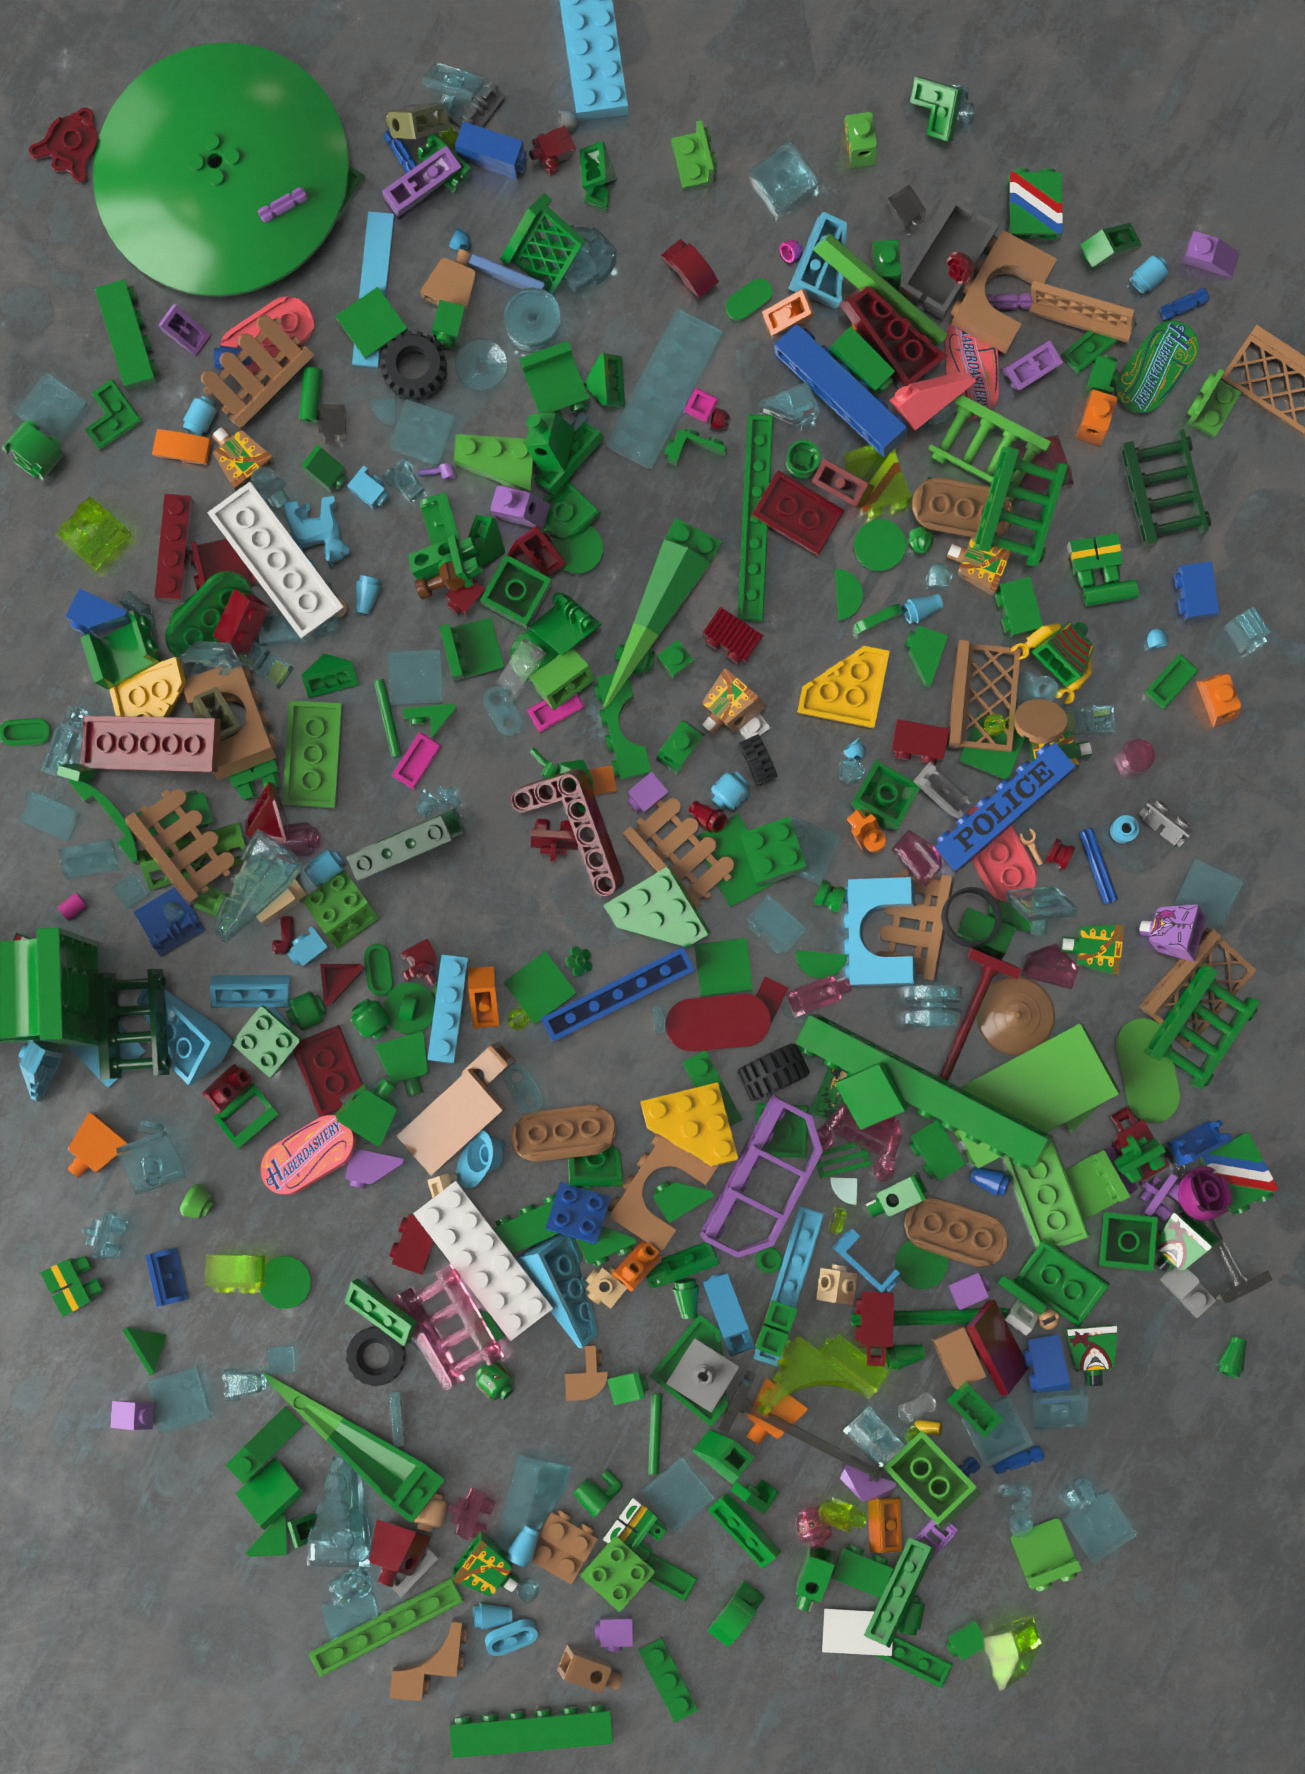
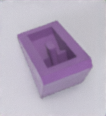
[159,304,211,355]

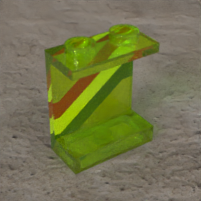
[842,445,913,518]

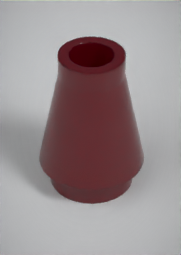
[688,801,727,833]

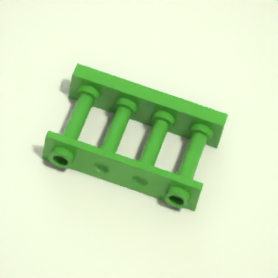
[928,394,1052,501]

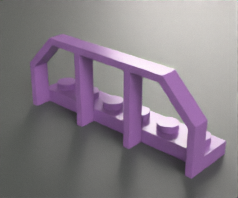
[699,1094,823,1258]

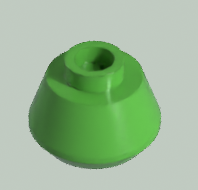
[180,1184,214,1218]

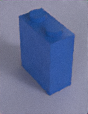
[455,121,528,180]

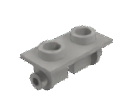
[1139,798,1192,847]

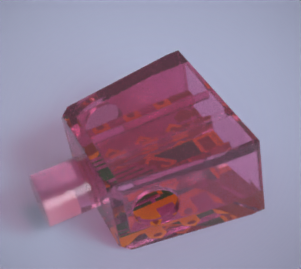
[786,975,852,1019]

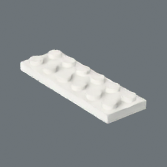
[207,482,344,639]
[413,1181,553,1341]

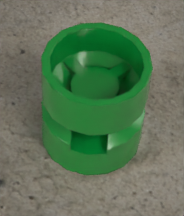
[786,440,821,480]

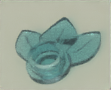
[1015,672,1058,711]

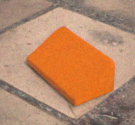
[868,1497,902,1553]

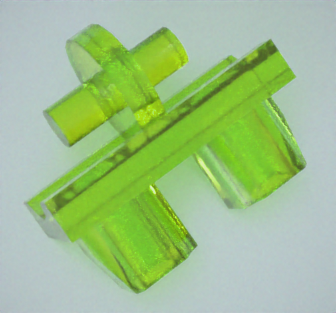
[819,1497,867,1532]

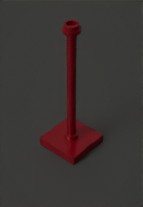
[939,947,1022,1081]

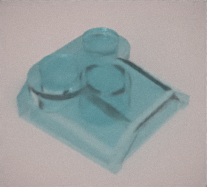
[748,140,821,214]

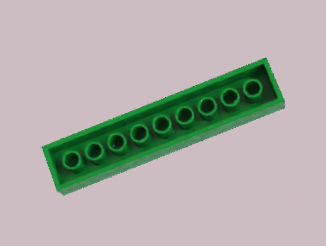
[795,1014,1054,1170]

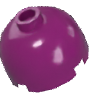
[1178,1165,1232,1221]

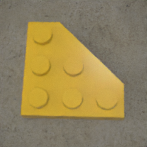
[797,646,890,729]
[110,657,186,717]
[640,1082,738,1167]

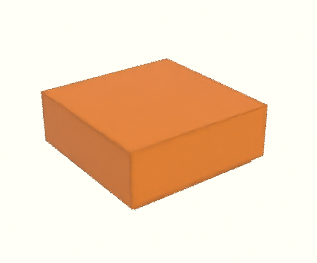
[588,765,617,796]

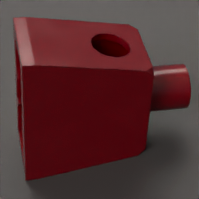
[369,1519,431,1588]

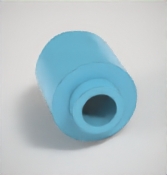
[1130,255,1169,294]
[183,396,218,436]
[1110,815,1139,844]
[304,849,345,887]

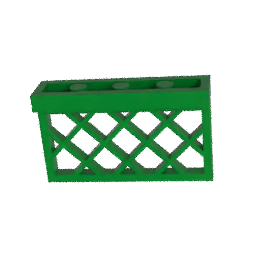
[500,193,586,295]

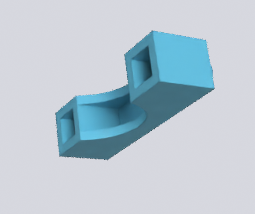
[428,955,469,1064]

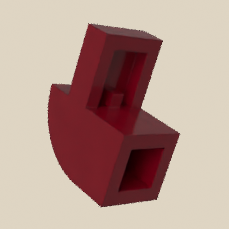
[661,239,719,298]

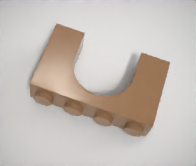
[950,229,1057,354]
[183,659,278,780]
[607,1133,719,1252]

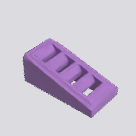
[902,1519,959,1562]

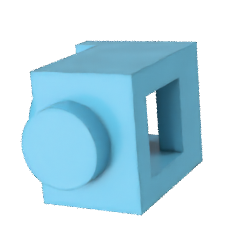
[347,465,390,509]
[287,926,330,968]

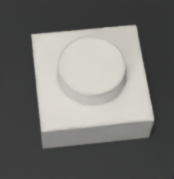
[739,713,770,740]
[1005,1299,1040,1336]

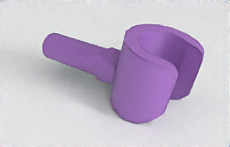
[418,463,457,481]

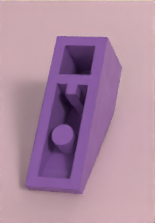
[383,146,462,217]

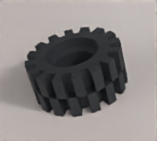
[739,734,778,786]

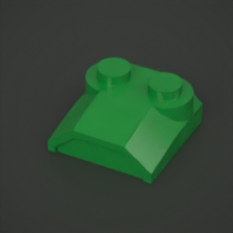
[851,759,920,830]

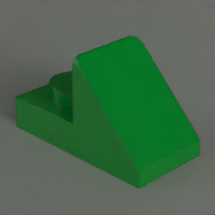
[403,703,457,740]

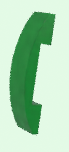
[69,779,140,865]

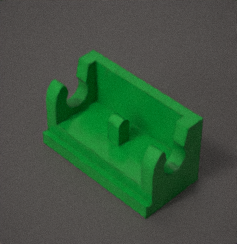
[417,134,472,194]
[419,492,460,545]
[956,907,1016,960]

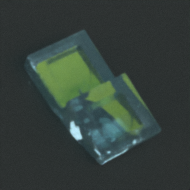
[237,641,294,689]
[1061,706,1114,734]

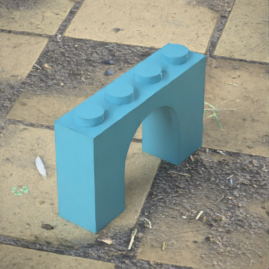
[844,877,917,987]

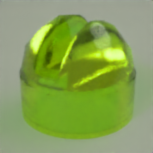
[984,713,1006,736]
[507,1008,528,1030]

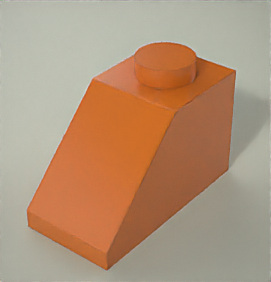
[468,966,500,1028]

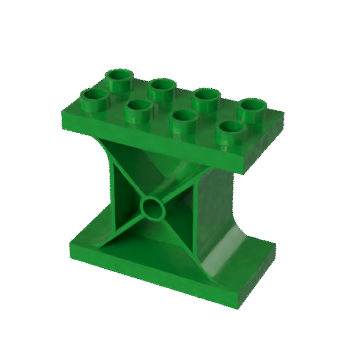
[0,927,99,1048]

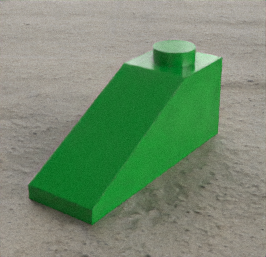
[225,1406,303,1485]

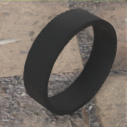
[941,887,1002,947]

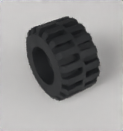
[380,331,447,402]
[737,1043,810,1101]

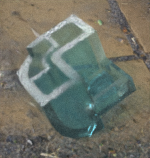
[546,224,617,294]

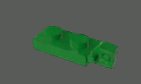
[646,1242,720,1289]

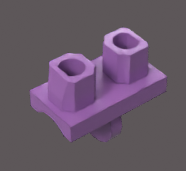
[1140,1173,1180,1223]

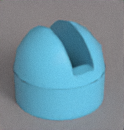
[1147,629,1169,649]
[843,738,866,761]

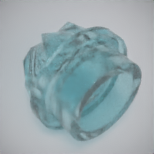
[925,562,952,587]
[839,758,865,784]

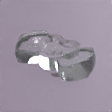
[898,1392,936,1424]

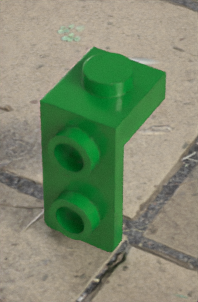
[664,428,727,466]

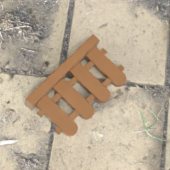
[201,315,314,428]
[125,789,234,906]
[623,798,734,909]
[876,869,955,982]

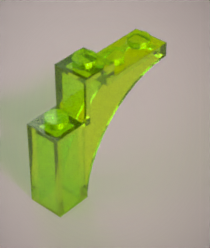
[757,1334,890,1416]

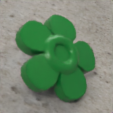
[566,946,592,977]

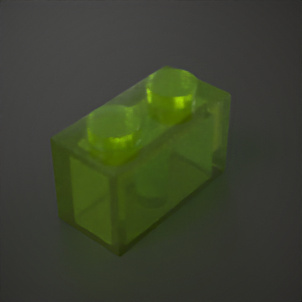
[205,1255,265,1293]

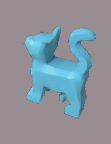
[284,496,350,569]

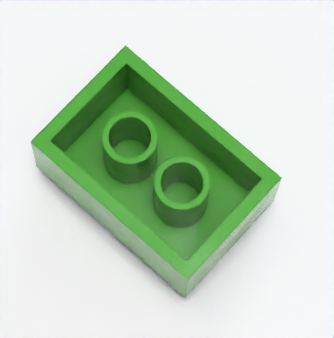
[883,1431,981,1531]

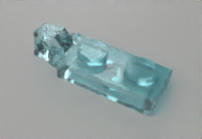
[41,705,87,778]

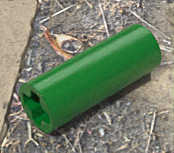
[299,367,323,423]
[1083,579,1139,607]

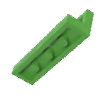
[139,822,251,890]

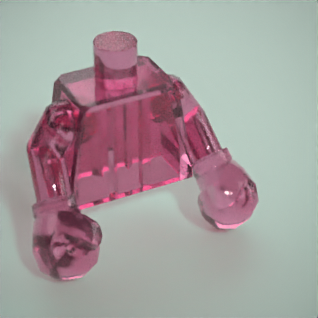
[816,1102,902,1182]

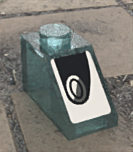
[759,382,819,426]

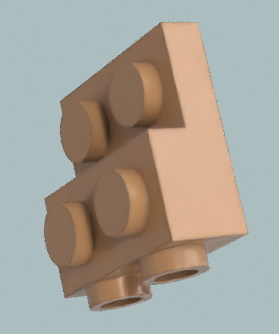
[532,1510,598,1585]

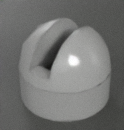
[558,110,578,131]

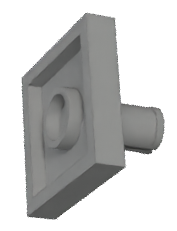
[666,1338,740,1412]

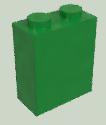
[829,326,895,394]

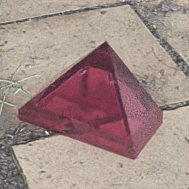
[892,830,942,886]
[1021,943,1079,989]

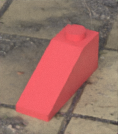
[889,371,976,430]

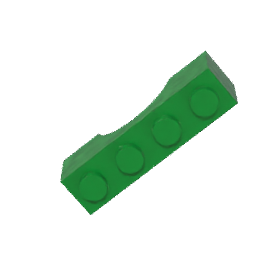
[593,673,651,782]

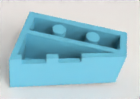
[788,212,847,310]

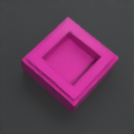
[684,387,719,423]

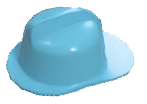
[456,1130,505,1189]

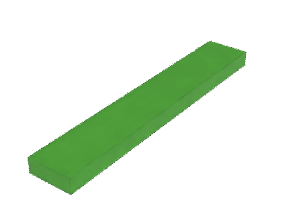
[813,233,948,346]
[308,1577,464,1677]

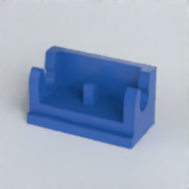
[1167,1120,1233,1166]
[145,1247,189,1307]

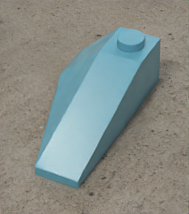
[137,988,233,1085]
[19,1041,63,1102]
[516,1233,598,1348]

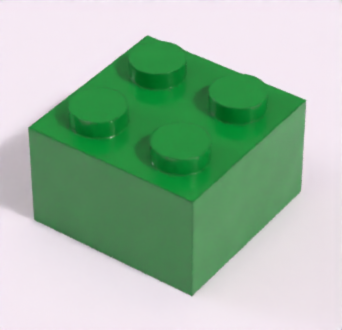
[480,554,552,630]
[740,816,808,887]
[1099,1212,1158,1273]

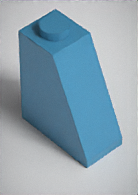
[703,1273,755,1357]

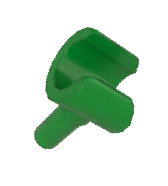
[530,747,558,778]

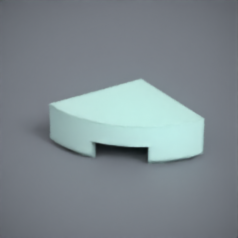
[830,1178,857,1205]

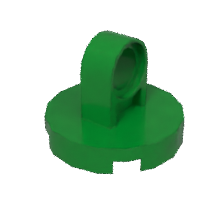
[384,982,435,1034]

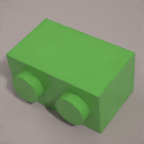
[530,649,596,710]

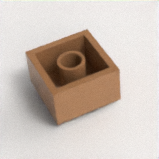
[931,1325,987,1389]

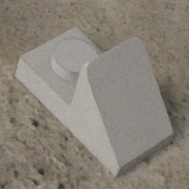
[1159,1265,1216,1318]

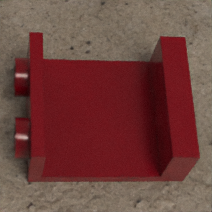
[188,539,261,591]

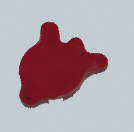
[28,108,99,184]

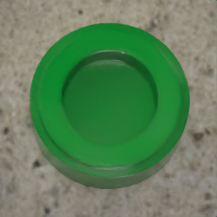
[756,1247,783,1274]

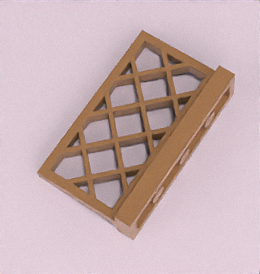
[1029,280,1137,343]
[1220,325,1305,434]
[947,640,1021,752]
[1138,928,1257,1050]

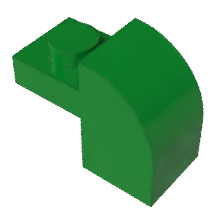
[707,1581,765,1647]

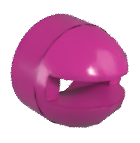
[780,240,802,263]

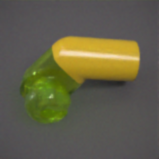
[904,1420,943,1443]

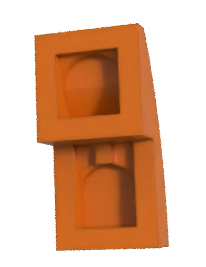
[152,429,212,465]

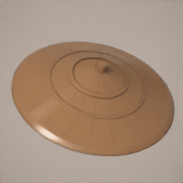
[976,977,1055,1055]

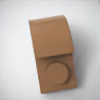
[565,1344,608,1401]

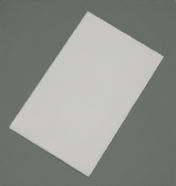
[822,1609,892,1656]

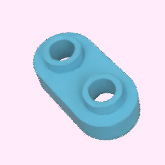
[485,1619,538,1656]

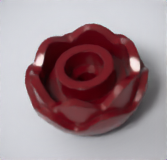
[946,252,975,284]

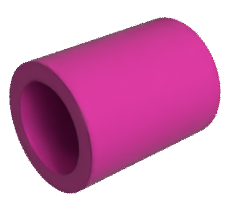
[57,893,88,921]

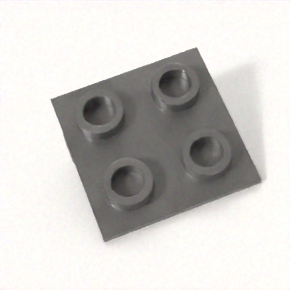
[436,65,506,127]

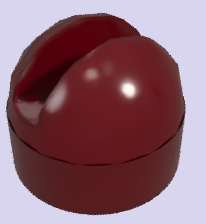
[710,408,731,430]

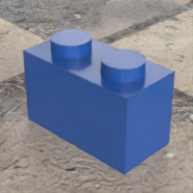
[1174,561,1220,621]
[1023,1335,1070,1399]

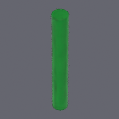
[374,679,402,758]
[648,1393,662,1475]

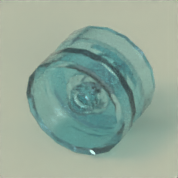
[503,287,562,352]
[904,985,962,1027]

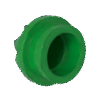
[908,526,934,553]

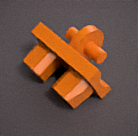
[847,809,887,852]
[612,1241,662,1292]

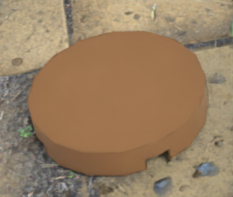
[1014,699,1067,744]

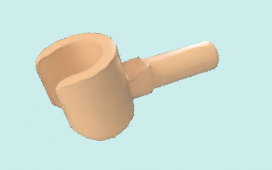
[1020,829,1043,866]

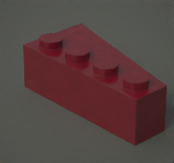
[839,286,948,388]

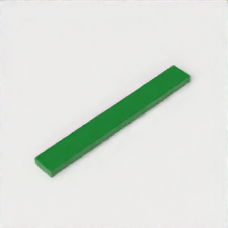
[737,414,774,623]

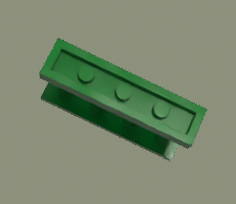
[973,447,1068,567]
[1144,964,1260,1090]

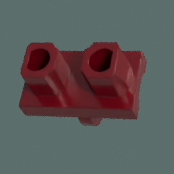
[530,819,578,862]
[201,1064,251,1114]

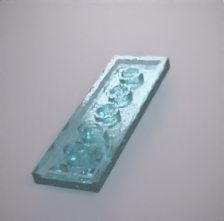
[605,308,723,470]

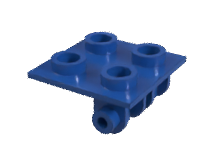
[134,887,205,957]
[545,1182,611,1244]

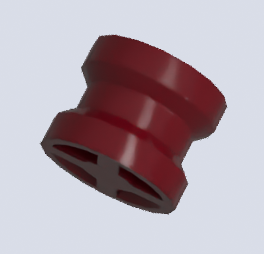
[1045,838,1075,870]

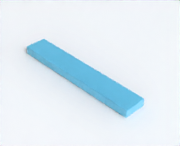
[352,211,395,368]
[753,1206,825,1367]

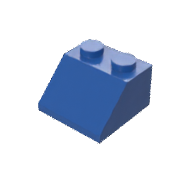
[65,588,131,636]

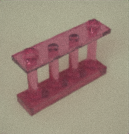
[392,1264,504,1391]

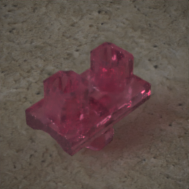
[447,1487,495,1541]

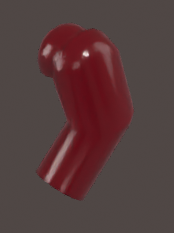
[272,916,294,955]

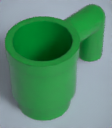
[573,1469,623,1518]

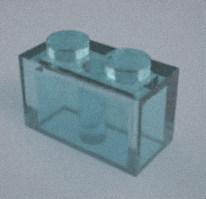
[1224,606,1271,654]
[746,894,807,954]
[843,1406,905,1470]

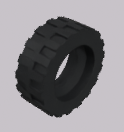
[346,1326,406,1386]

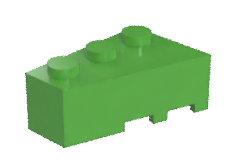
[454,434,534,493]

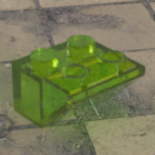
[54,496,131,571]
[983,1618,1041,1690]

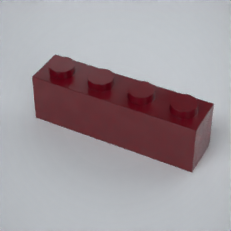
[154,494,194,604]

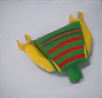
[1011,622,1094,704]

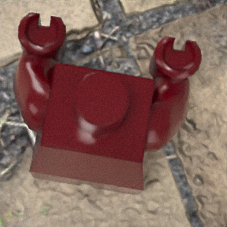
[529,126,576,175]
[400,938,438,985]

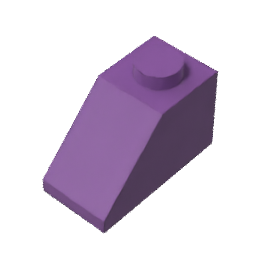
[1182,231,1240,278]
[345,1148,405,1189]

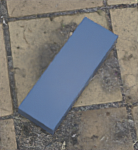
[469,254,545,298]

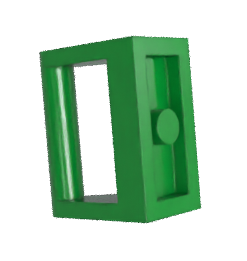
[213,1083,281,1149]

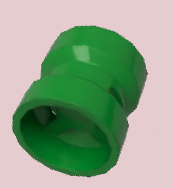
[813,879,847,913]

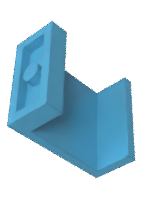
[832,1228,900,1293]

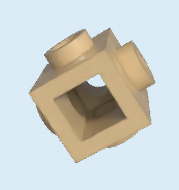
[816,1264,858,1305]
[585,1266,627,1309]

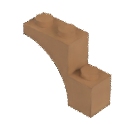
[390,1619,468,1701]

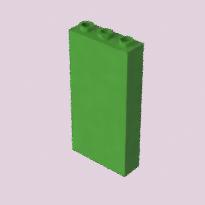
[953,1022,1120,1168]

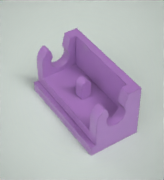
[1000,340,1063,391]

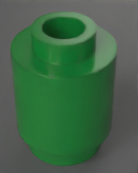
[898,1595,926,1636]

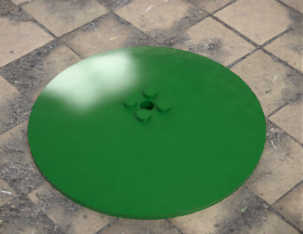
[93,43,349,297]

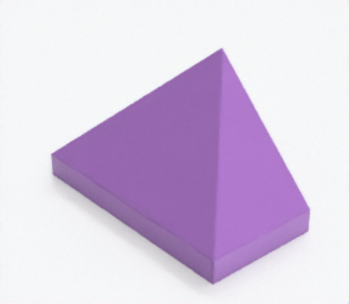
[840,1464,897,1502]

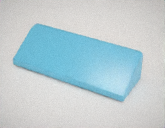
[210,975,291,1008]

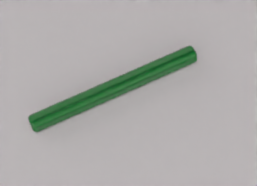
[851,1308,1009,1327]

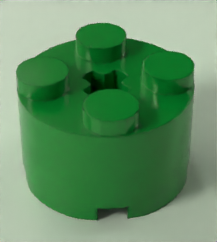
[2,419,63,481]

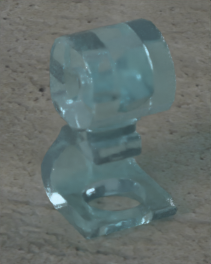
[1000,1485,1033,1538]

